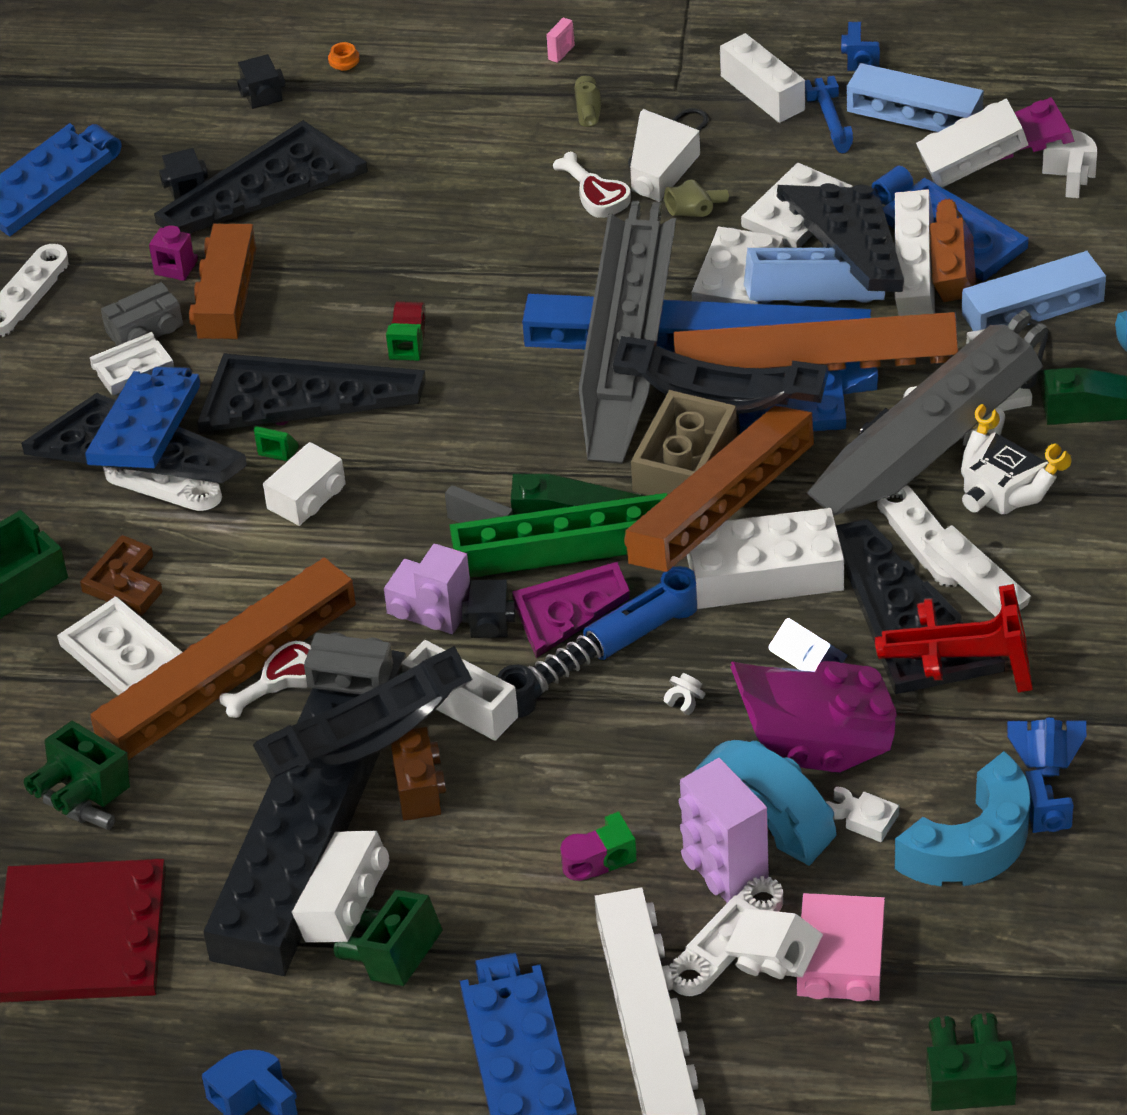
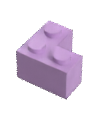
[384,543,470,634]

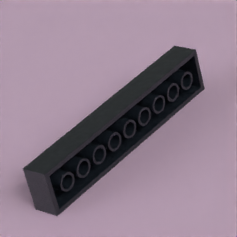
[203,650,406,977]

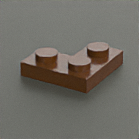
[80,535,163,616]

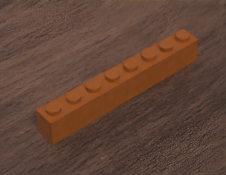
[674,312,958,370]
[625,405,814,572]
[90,557,356,760]

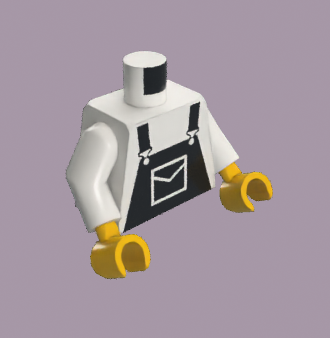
[961,404,1071,514]

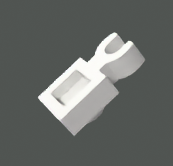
[826,787,899,842]

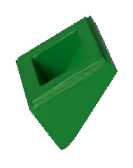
[254,426,299,461]

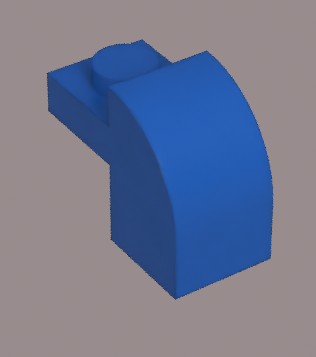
[202,1050,298,1115]

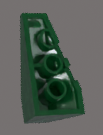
[1037,367,1127,425]
[511,474,643,515]

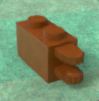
[929,198,976,302]

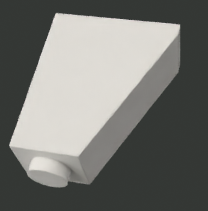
[630,109,700,202]

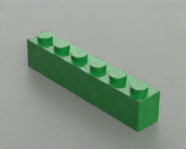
[449,493,667,578]

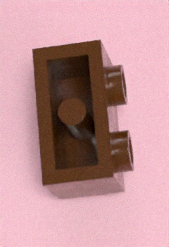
[390,727,446,821]

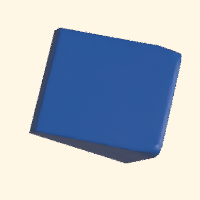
[837,361,878,394]

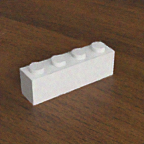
[895,189,935,316]

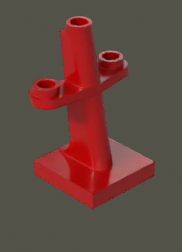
[875,584,1033,693]

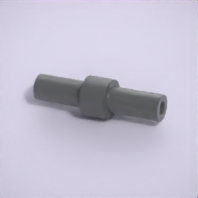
[43,789,115,830]

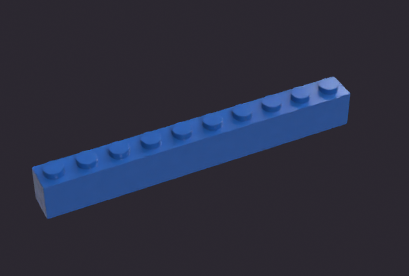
[522,294,871,353]

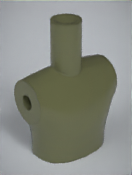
[574,76,602,127]
[664,179,729,217]

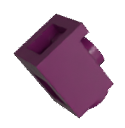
[149,225,198,281]

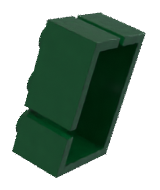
[0,510,68,619]

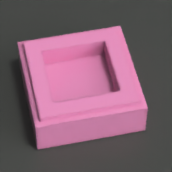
[547,17,575,63]

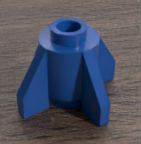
[1007,718,1087,777]

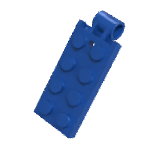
[0,123,122,237]
[871,166,1029,281]
[85,367,200,468]
[460,952,577,1115]

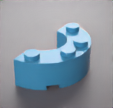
[693,740,837,866]
[895,751,1030,887]

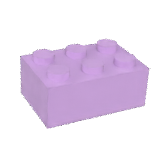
[679,758,769,903]

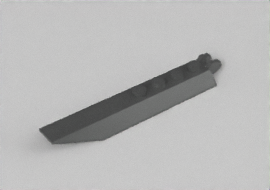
[578,201,676,464]
[807,309,1048,516]

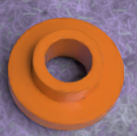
[328,42,360,71]

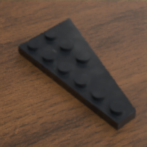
[197,353,426,433]
[21,393,247,483]
[835,519,1005,694]

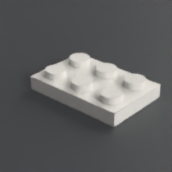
[741,163,853,248]
[692,226,783,304]
[57,597,182,695]

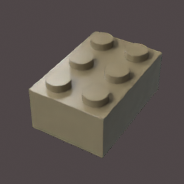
[631,390,737,495]

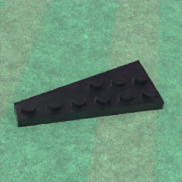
[154,120,368,234]
[776,183,904,292]

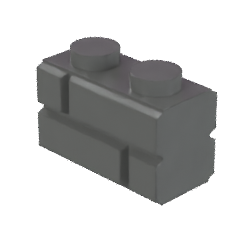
[101,282,183,346]
[304,632,393,695]

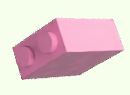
[797,893,885,1001]

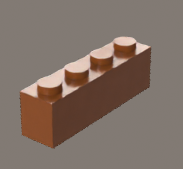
[189,224,257,339]

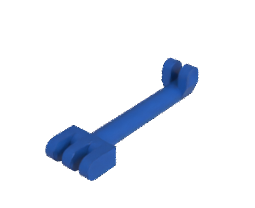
[805,76,853,153]

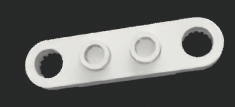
[0,244,69,337]
[103,466,222,511]
[877,485,960,587]
[670,876,783,996]

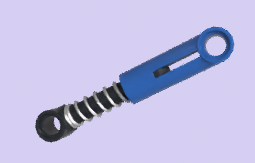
[497,566,697,718]

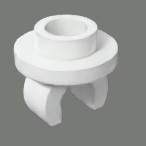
[664,673,705,715]

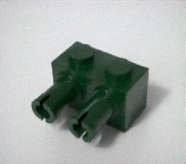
[24,720,130,815]
[334,890,443,986]
[926,1013,1017,1111]

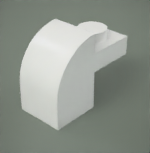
[1042,129,1097,198]

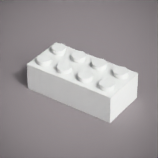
[687,508,844,609]

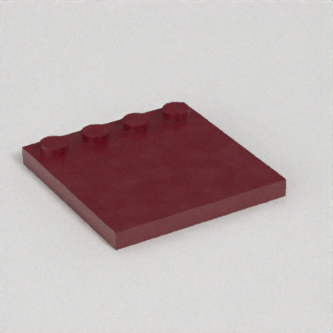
[0,859,166,1003]

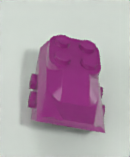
[730,661,897,773]

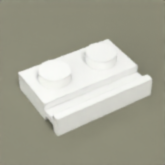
[90,332,174,396]

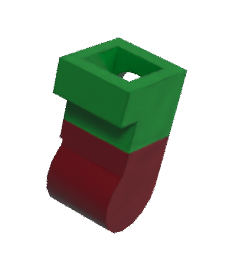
[386,301,426,361]

